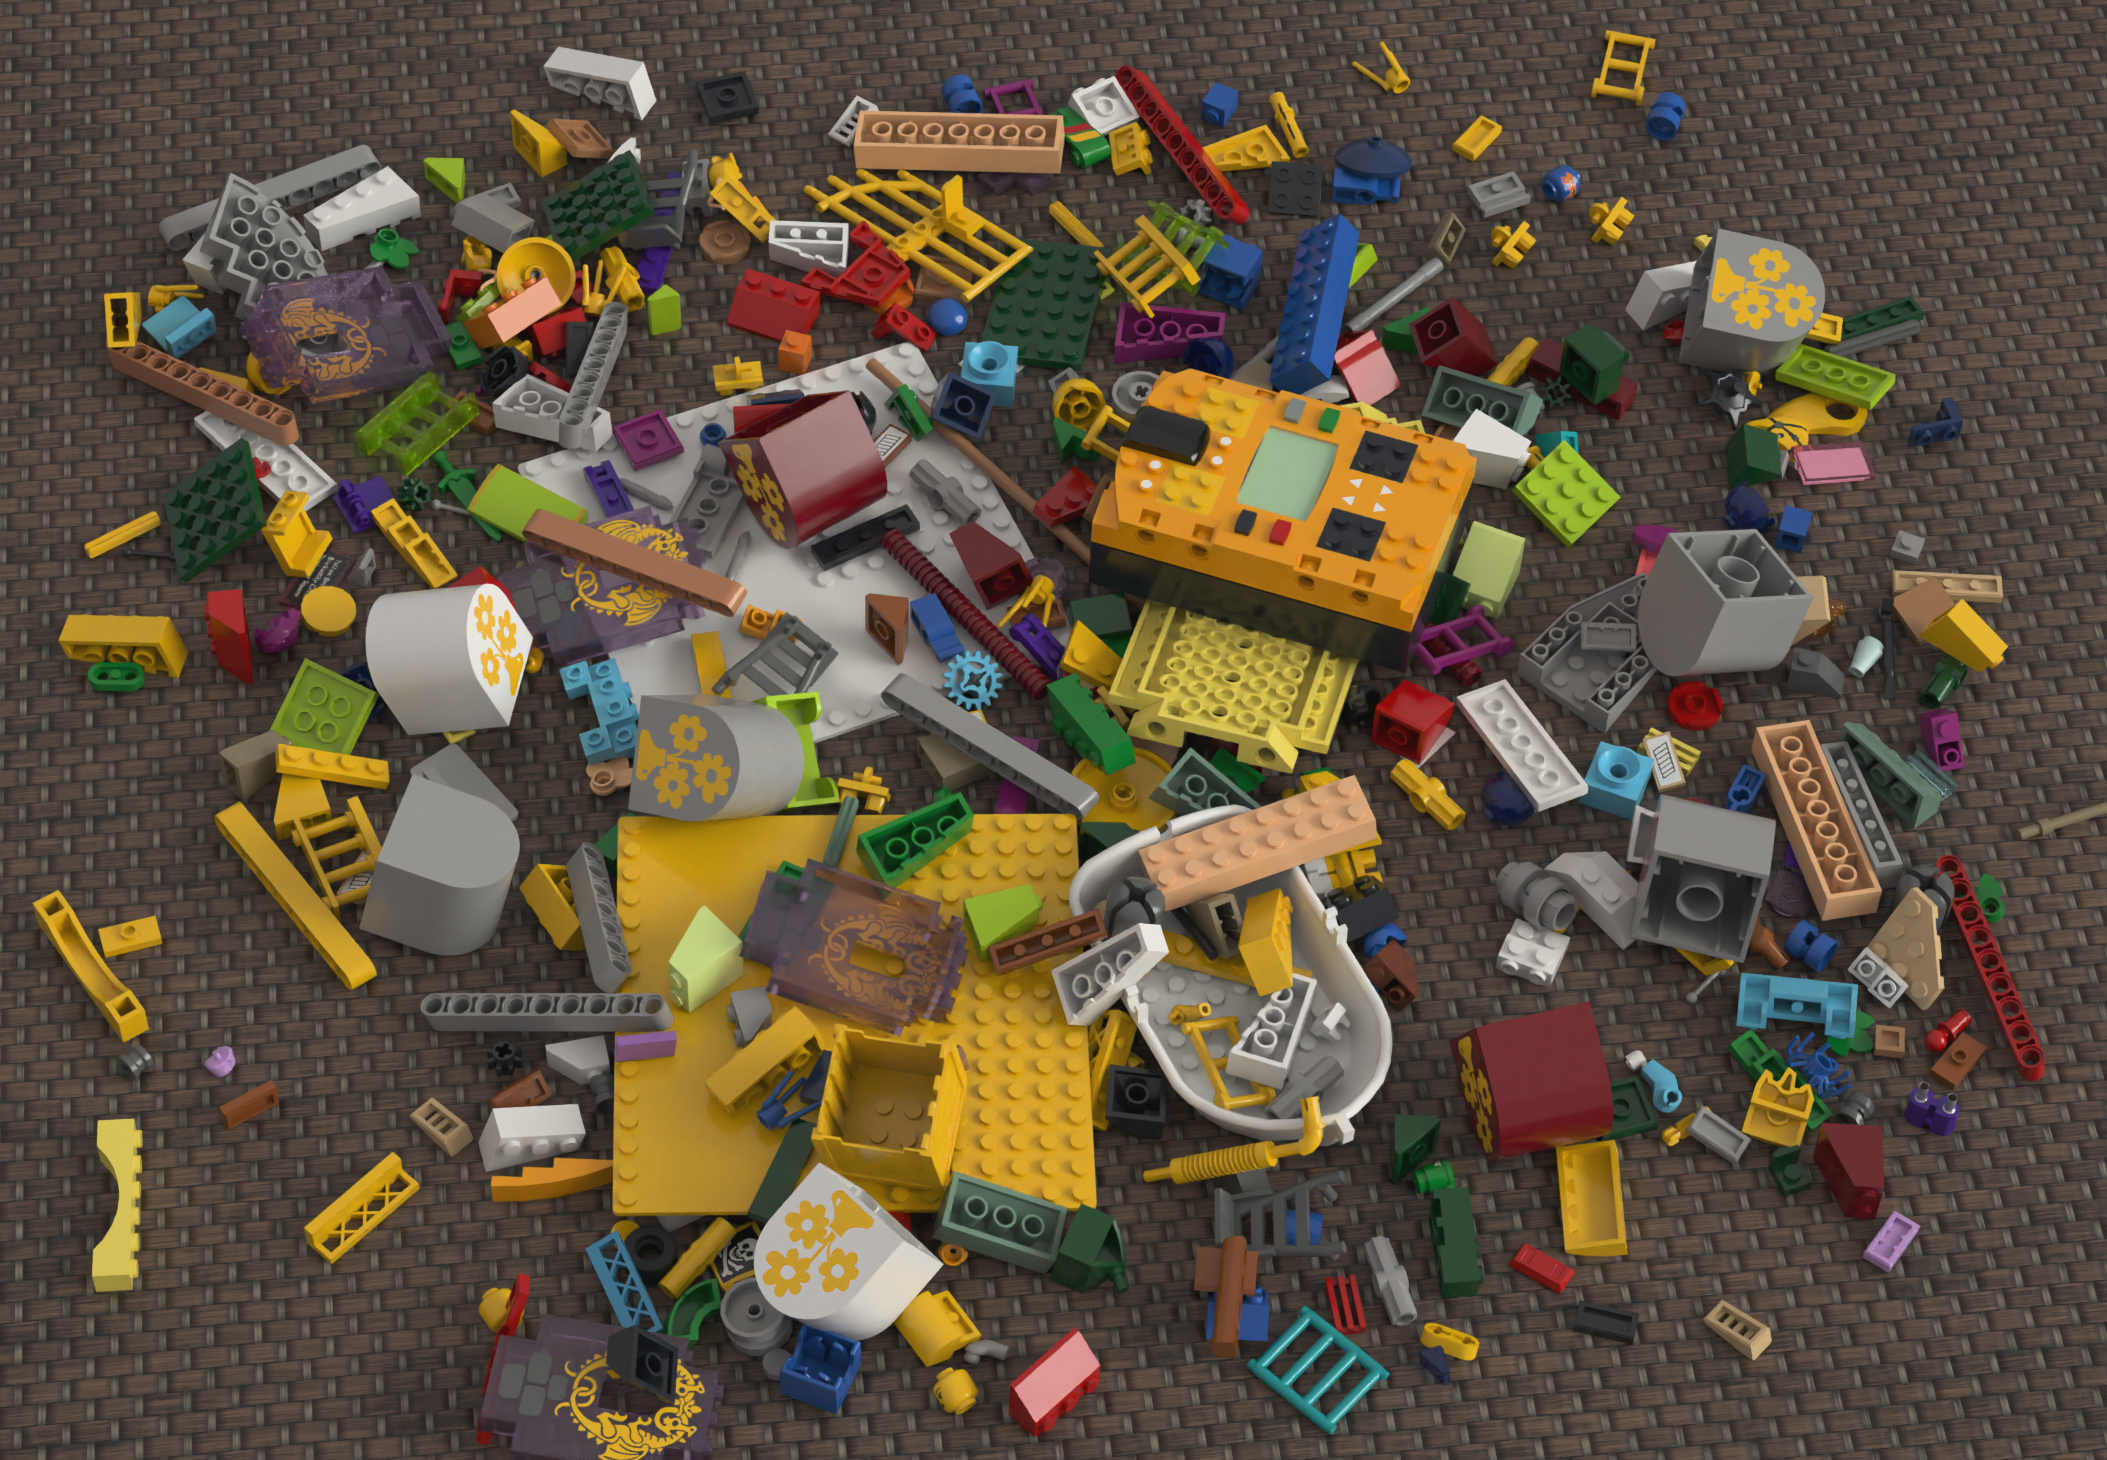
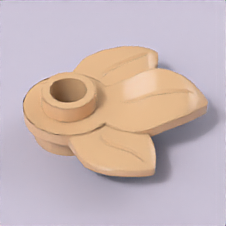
[586,757,633,796]

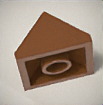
[865,593,909,665]
[1194,1247,1258,1295]

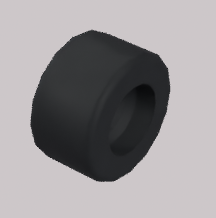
[623,1225,677,1285]

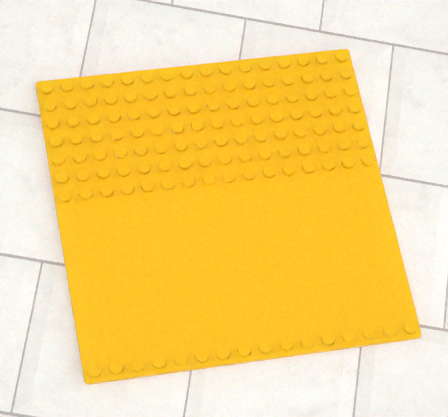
[613,814,1097,1216]

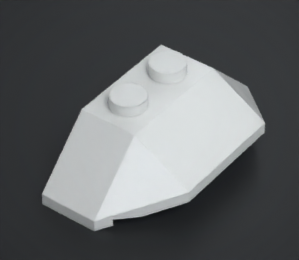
[1544,851,1638,950]

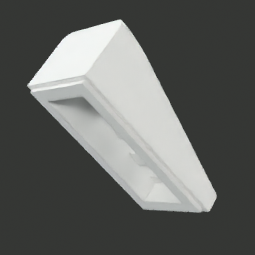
[828,96,879,147]

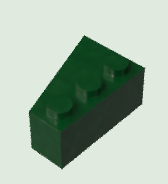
[1428,1187,1484,1298]

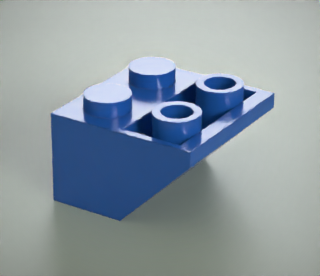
[1206,1285,1269,1341]

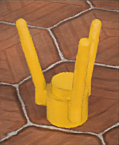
[1352,42,1411,93]
[582,260,626,317]
[148,285,204,313]
[997,575,1055,628]

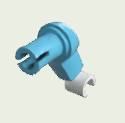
[1625,1050,1682,1112]

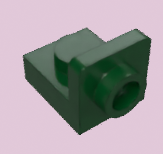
[1768,1145,1812,1197]

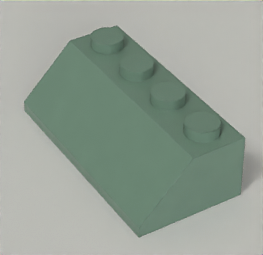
[1421,365,1543,436]
[1839,722,1942,829]
[932,1171,1067,1274]

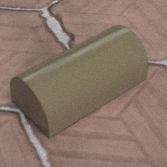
[1425,211,1466,266]

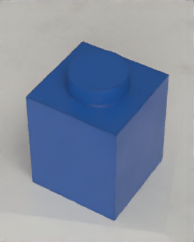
[1201,82,1238,128]
[1775,505,1812,553]

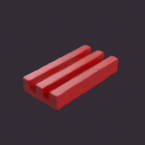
[1325,1274,1366,1335]

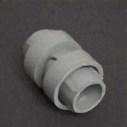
[1496,861,1577,930]

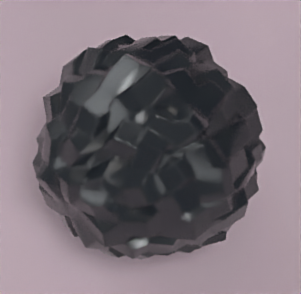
[1341,682,1381,727]

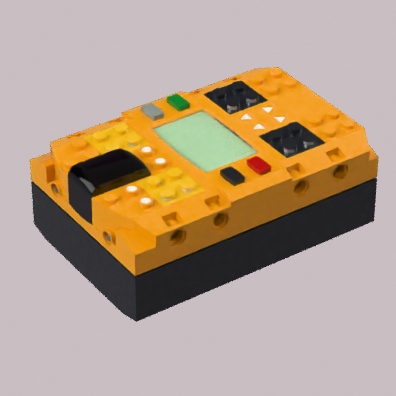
[1089,369,1477,673]

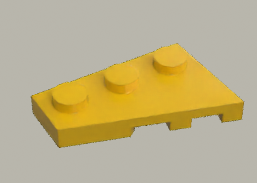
[1059,620,1122,692]

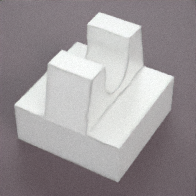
[1309,1002,1351,1043]

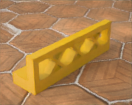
[1088,1010,1137,1131]
[304,1152,420,1264]

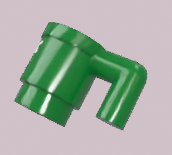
[1412,1159,1455,1194]

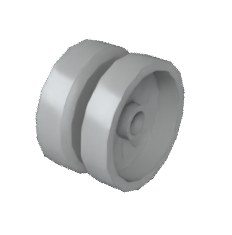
[1111,371,1159,439]
[720,1277,793,1356]

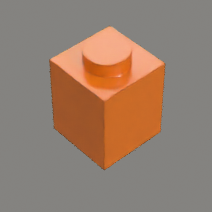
[778,330,812,375]

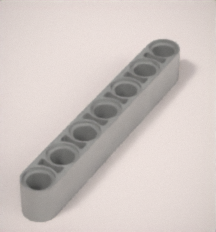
[566,842,632,993]

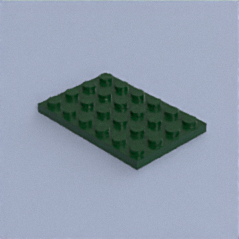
[981,238,1112,371]

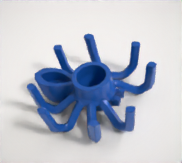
[1786,1032,1852,1100]

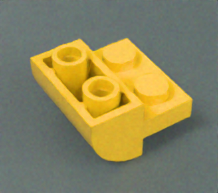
[894,1290,981,1367]

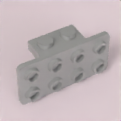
[410,744,519,822]

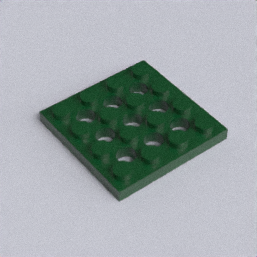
[542,150,654,261]
[163,438,266,583]

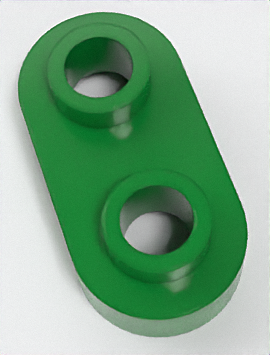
[88,662,145,691]

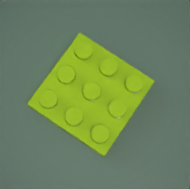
[1511,440,1621,548]
[269,658,380,755]

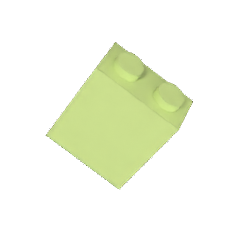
[1453,521,1525,619]
[668,905,744,1013]

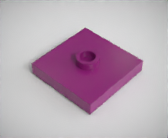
[612,409,684,471]

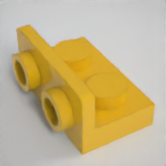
[1109,122,1153,176]

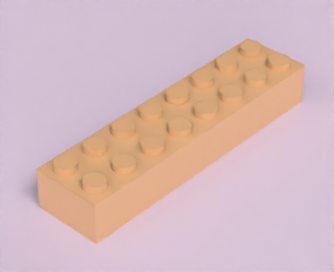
[854,111,1065,174]
[1751,720,1882,921]
[1138,775,1377,913]

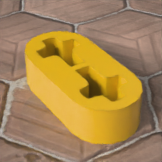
[1420,1323,1479,1360]

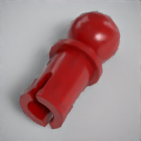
[1924,1009,1972,1052]

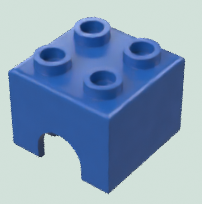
[1197,232,1263,311]
[779,1324,861,1414]

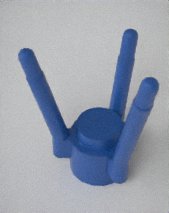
[756,1070,822,1131]

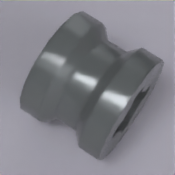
[116,1043,154,1080]

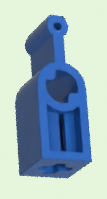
[1331,167,1400,205]
[910,593,965,663]
[1725,764,1767,814]

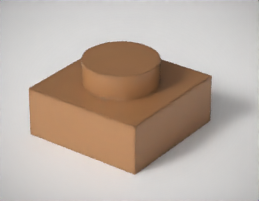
[1873,1025,1905,1058]

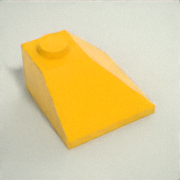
[510,110,568,178]

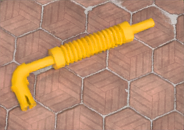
[1143,1096,1325,1184]

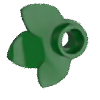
[370,228,419,269]
[1955,873,2005,923]
[1822,1011,1875,1058]

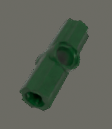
[1919,654,1969,710]

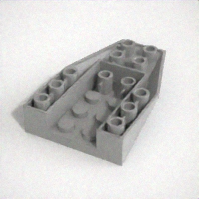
[1517,572,1657,734]

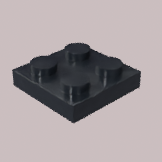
[696,71,759,124]

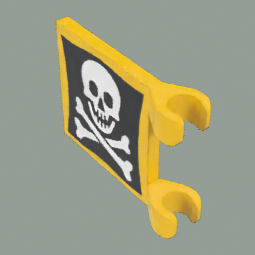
[710,1221,761,1296]

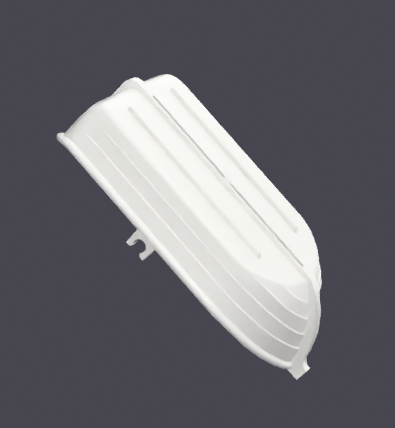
[1069,804,1393,1146]

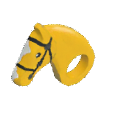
[1746,392,1868,472]

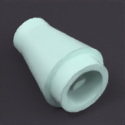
[1848,636,1884,678]

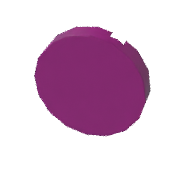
[1632,524,1680,554]

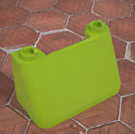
[752,692,840,815]

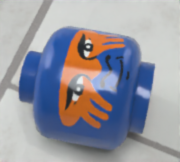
[1542,164,1581,202]

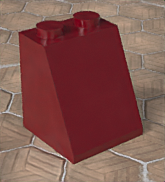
[1409,297,1498,377]
[949,521,1033,610]
[1813,1123,1885,1220]

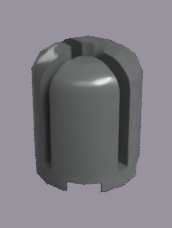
[1889,865,1955,936]
[1103,876,1165,941]

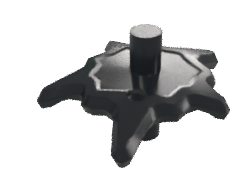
[1698,367,1762,430]

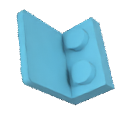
[142,296,217,359]

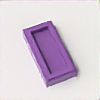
[614,1031,677,1062]

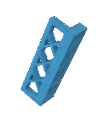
[586,1230,665,1336]

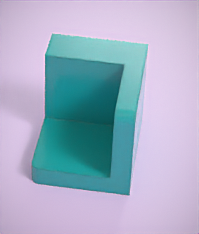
[1535,431,1579,458]

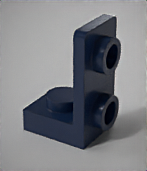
[1908,397,1963,447]

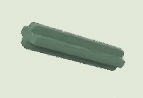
[823,796,859,870]

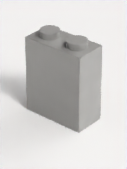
[451,192,535,253]

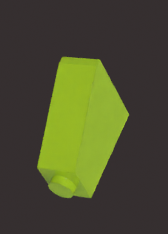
[963,884,1042,962]

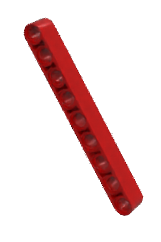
[1115,65,1249,226]
[1936,855,2045,1081]

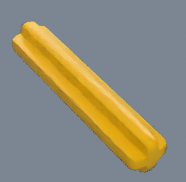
[1049,201,1104,248]
[84,511,161,558]

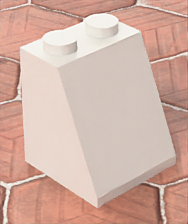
[1453,409,1532,489]

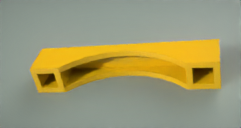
[33,890,149,1043]

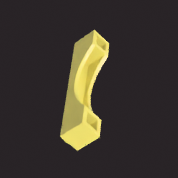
[92,1118,143,1292]

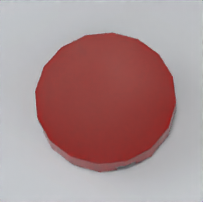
[529,361,572,393]
[1667,681,1723,731]

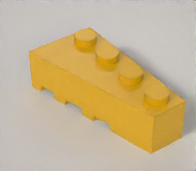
[58,614,189,678]
[1238,888,1293,997]
[705,1006,827,1117]

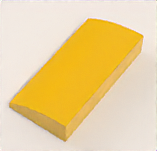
[1556,1140,1628,1256]

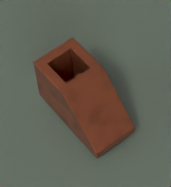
[1362,939,1419,1012]

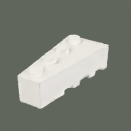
[303,166,421,251]
[492,374,613,451]
[1051,923,1169,1026]

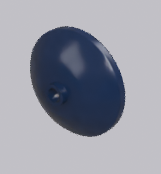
[1335,136,1412,178]

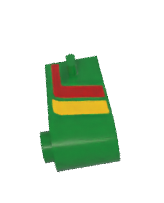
[1049,106,1111,169]

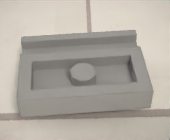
[1467,171,1531,218]

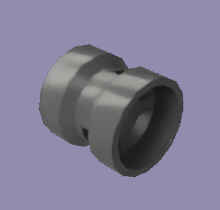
[590,1074,614,1115]
[1834,1092,1875,1125]

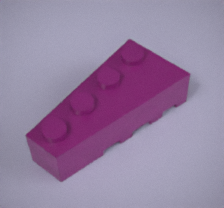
[1114,302,1226,364]

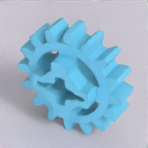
[941,650,1002,711]

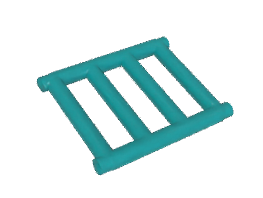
[1246,1306,1389,1435]

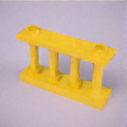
[1094,215,1201,318]
[290,796,382,921]

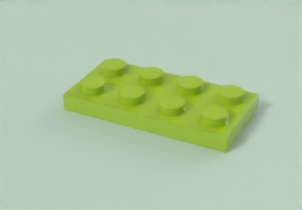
[1776,344,1895,410]

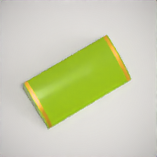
[467,464,588,560]

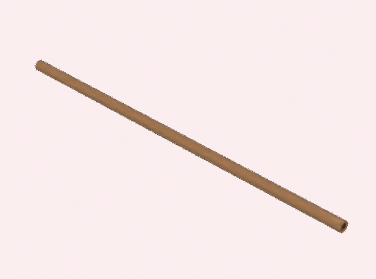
[866,358,1146,612]

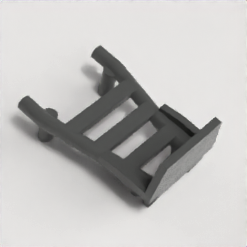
[617,150,699,253]
[712,612,839,696]
[1214,1170,1346,1261]

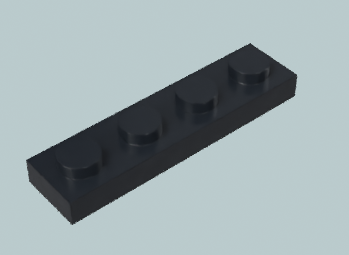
[811,504,920,571]

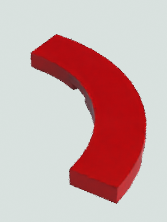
[476,1273,530,1446]

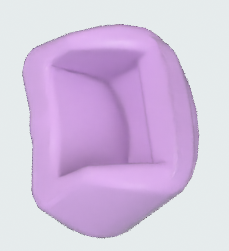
[204,1046,235,1077]

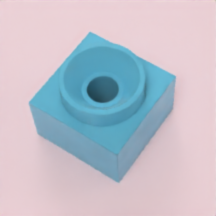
[961,341,1018,407]
[1579,741,1654,821]

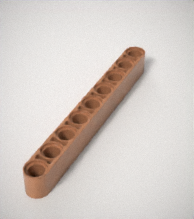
[106,341,299,445]
[522,509,747,617]

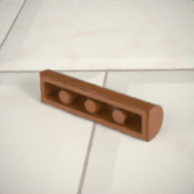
[988,908,1109,976]
[1211,1236,1248,1358]

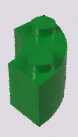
[659,1278,721,1352]

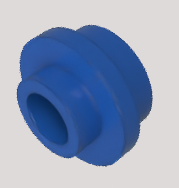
[700,423,727,447]

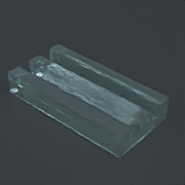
[1904,749,1958,801]

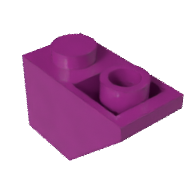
[1919,708,1965,772]

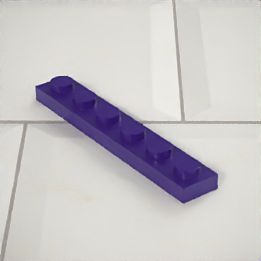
[637,171,686,295]

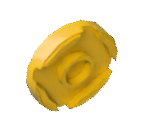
[300,586,356,637]

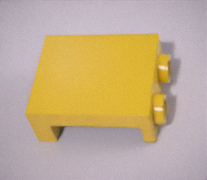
[261,491,333,578]

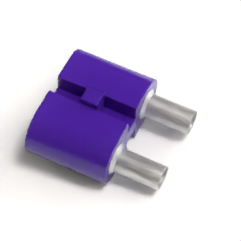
[1904,1082,1960,1136]

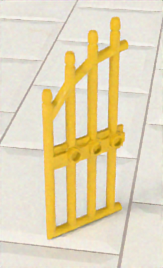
[804,169,1033,303]

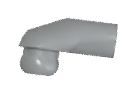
[964,1339,1010,1364]

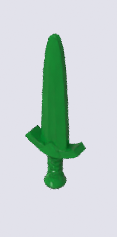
[432,451,501,542]

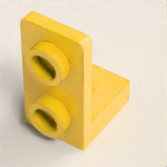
[941,175,984,239]

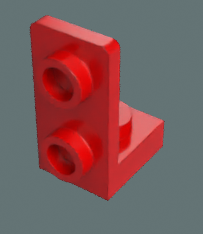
[438,269,483,325]
[871,302,936,352]

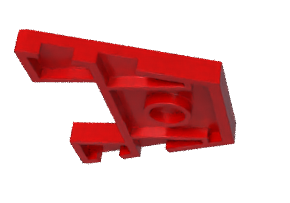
[801,221,910,308]

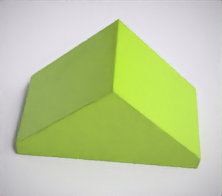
[423,158,466,203]

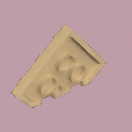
[1867,887,1944,1010]

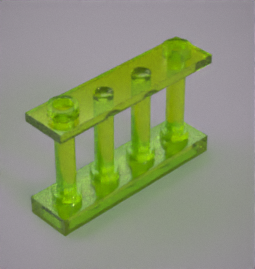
[1114,200,1230,296]
[355,371,480,477]

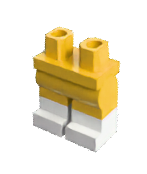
[1300,849,1382,906]

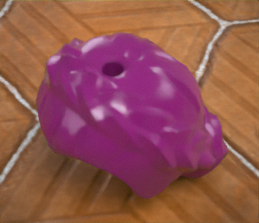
[254,608,301,654]

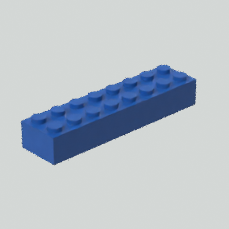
[1269,214,1360,395]

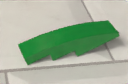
[1726,1029,1833,1131]

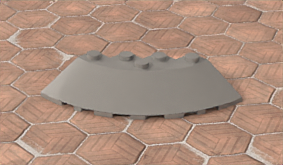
[200,173,340,368]

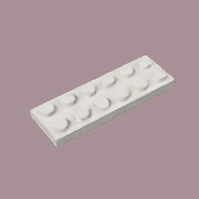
[194,411,338,512]
[1456,679,1588,812]

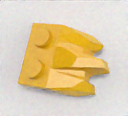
[1741,1067,1814,1148]

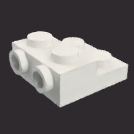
[1068,76,1140,136]
[1496,918,1570,988]

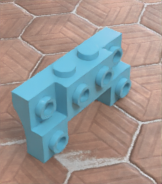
[559,658,639,765]
[1736,973,1858,1039]

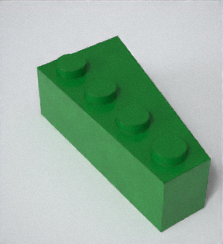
[1046,673,1136,776]
[856,792,974,898]

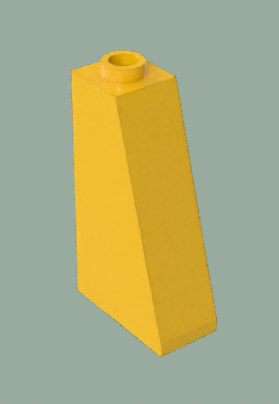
[104,292,142,348]

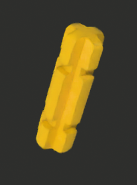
[1661,1106,1712,1146]

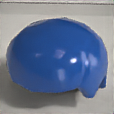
[926,298,968,336]
[1361,922,1407,958]

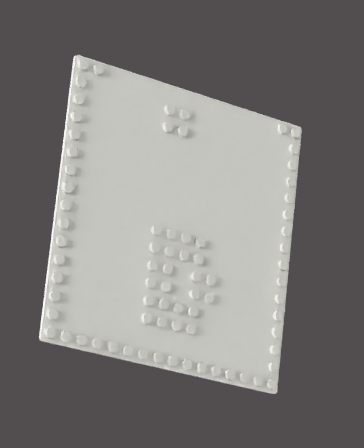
[518,341,1072,743]

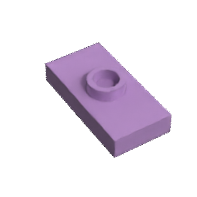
[1863,1211,1920,1273]

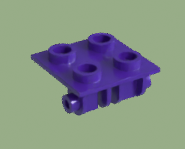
[332,476,401,534]

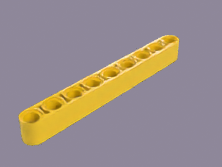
[214,801,377,991]

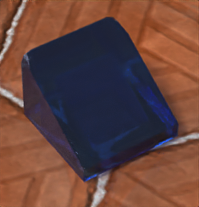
[1419,1345,1451,1386]

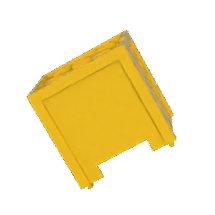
[811,1023,968,1193]

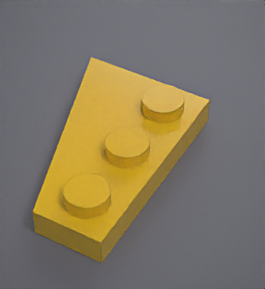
[1202,125,1290,172]

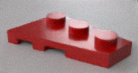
[1033,466,1097,528]

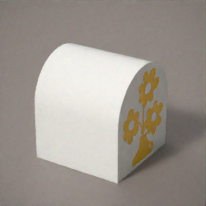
[366,584,533,735]
[754,1162,944,1341]

